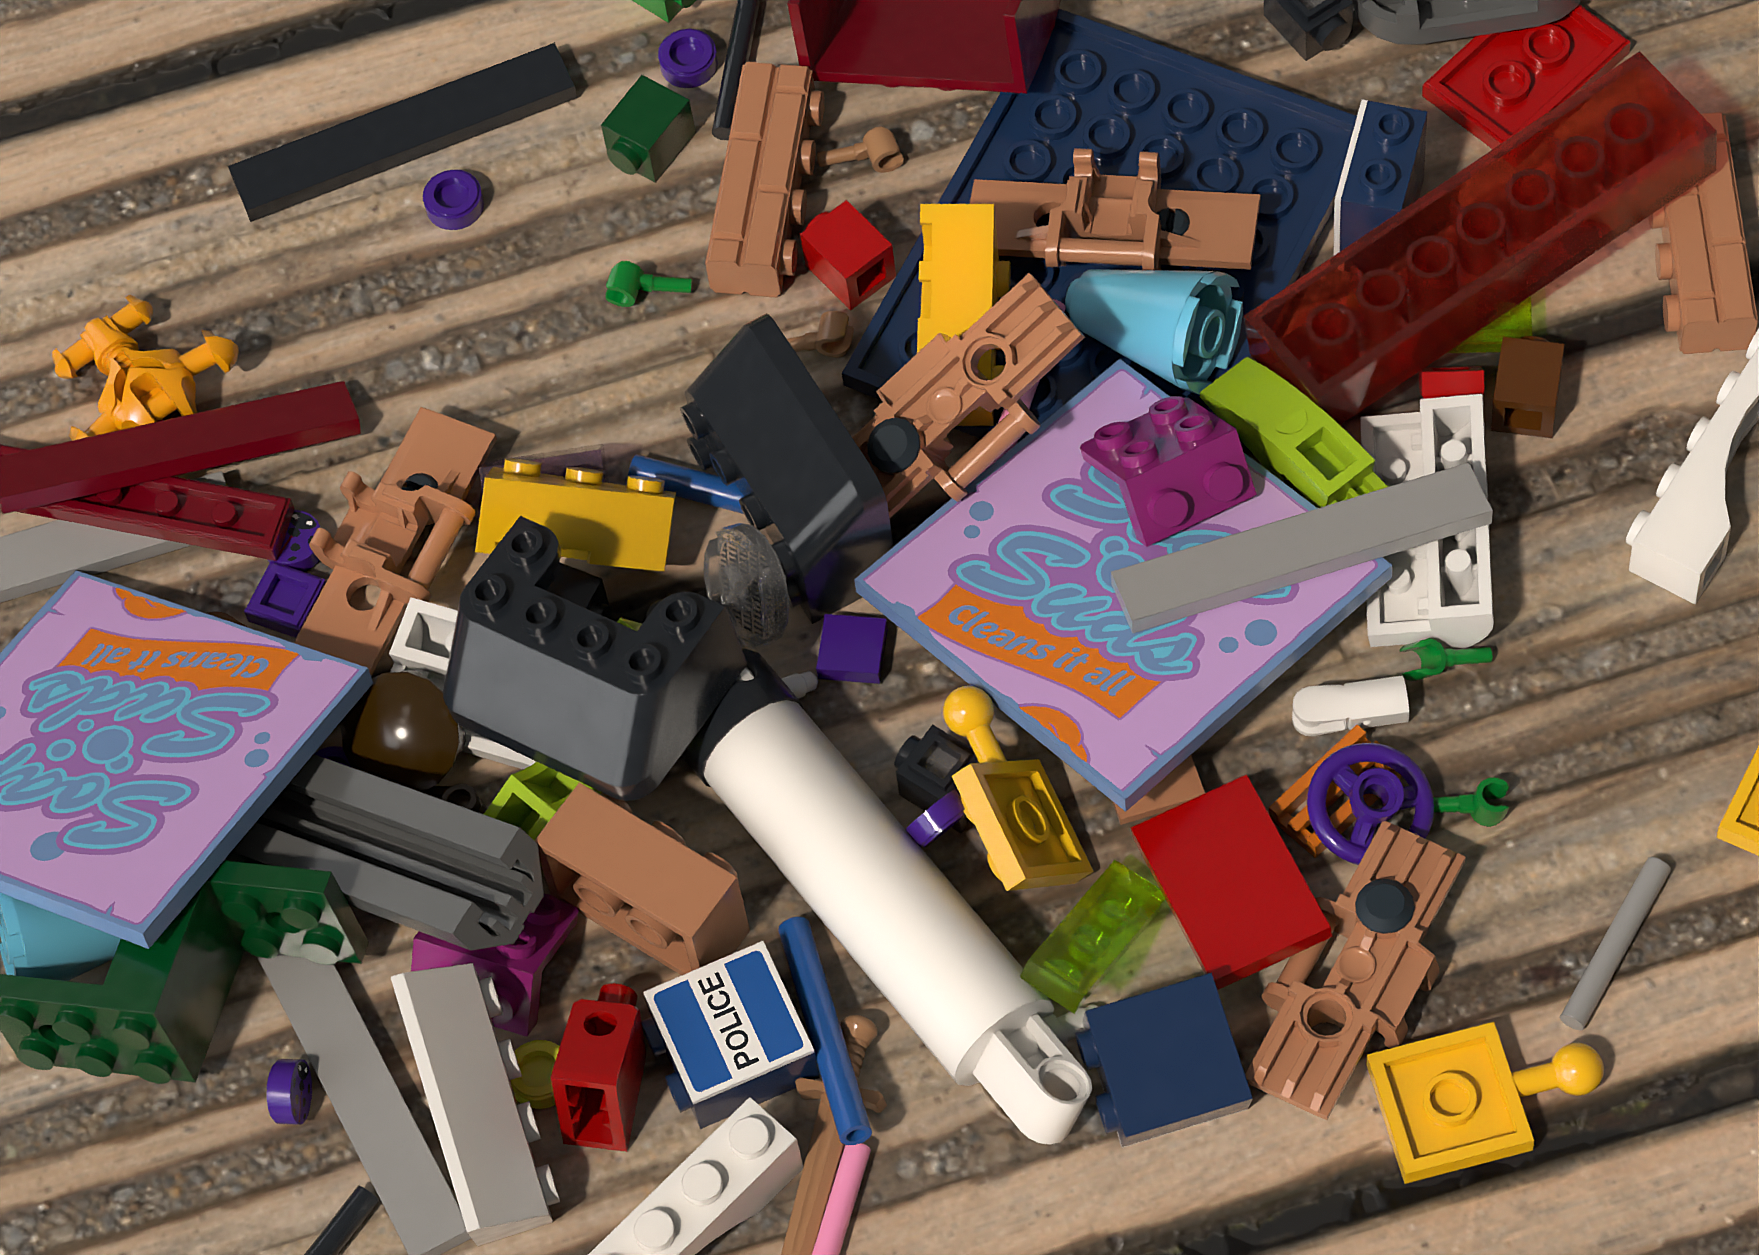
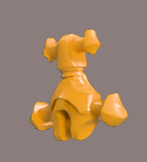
[52,295,239,440]

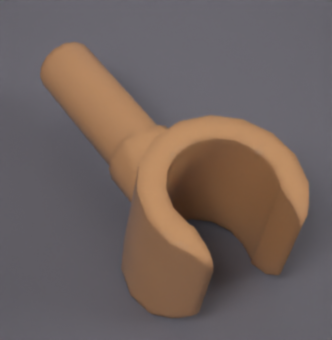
[817,127,904,173]
[787,311,854,358]

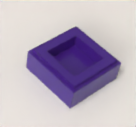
[244,561,326,638]
[816,614,888,684]

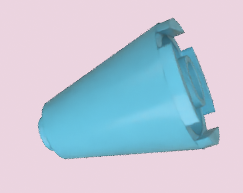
[1065,269,1243,394]
[0,893,121,981]

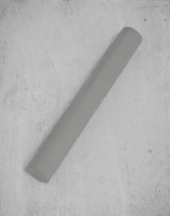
[1560,857,1671,1030]

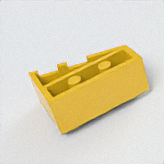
[917,204,1011,426]
[475,458,676,572]

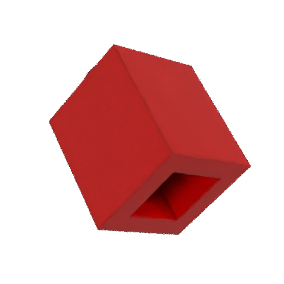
[800,200,896,311]

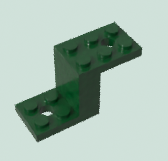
[0,861,369,1084]

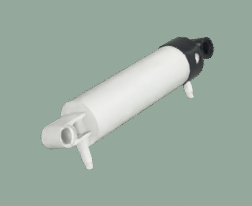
[642,599,1098,1145]

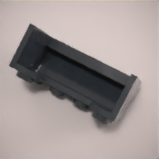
[680,313,894,624]
[443,516,747,801]

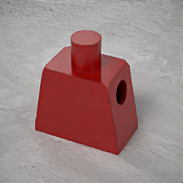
[551,983,646,1152]

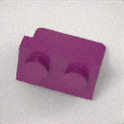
[1080,396,1257,547]
[411,893,579,1037]

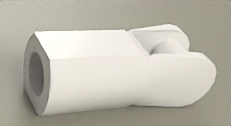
[1292,676,1409,736]

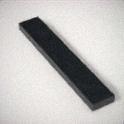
[228,42,577,222]

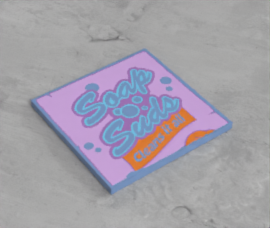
[854,359,1392,812]
[0,570,373,949]

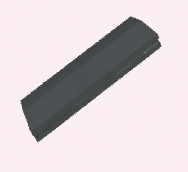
[226,754,544,950]

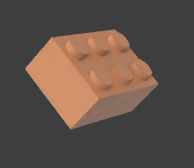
[534,782,750,975]

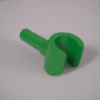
[605,261,692,307]
[1399,638,1493,681]
[1433,777,1509,827]

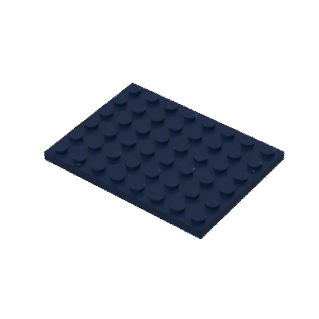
[842,8,1357,444]

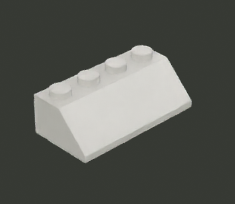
[391,963,560,1246]

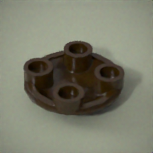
[341,670,466,792]

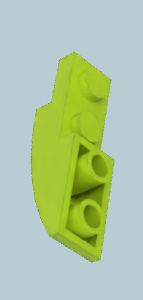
[1199,357,1388,508]

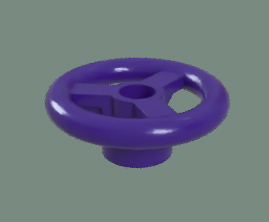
[1307,743,1434,865]

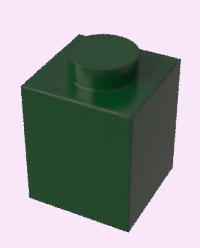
[601,75,696,183]

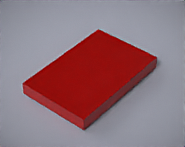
[1422,4,1630,163]
[1131,774,1332,990]

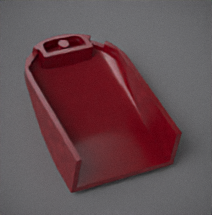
[787,0,1061,94]

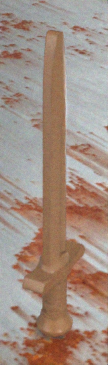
[781,1015,887,1255]

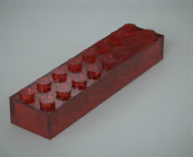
[1244,51,1717,425]

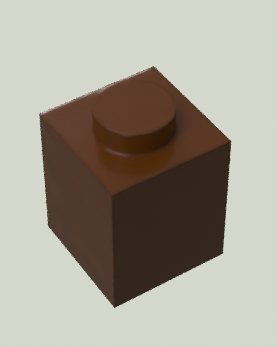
[1491,336,1564,438]

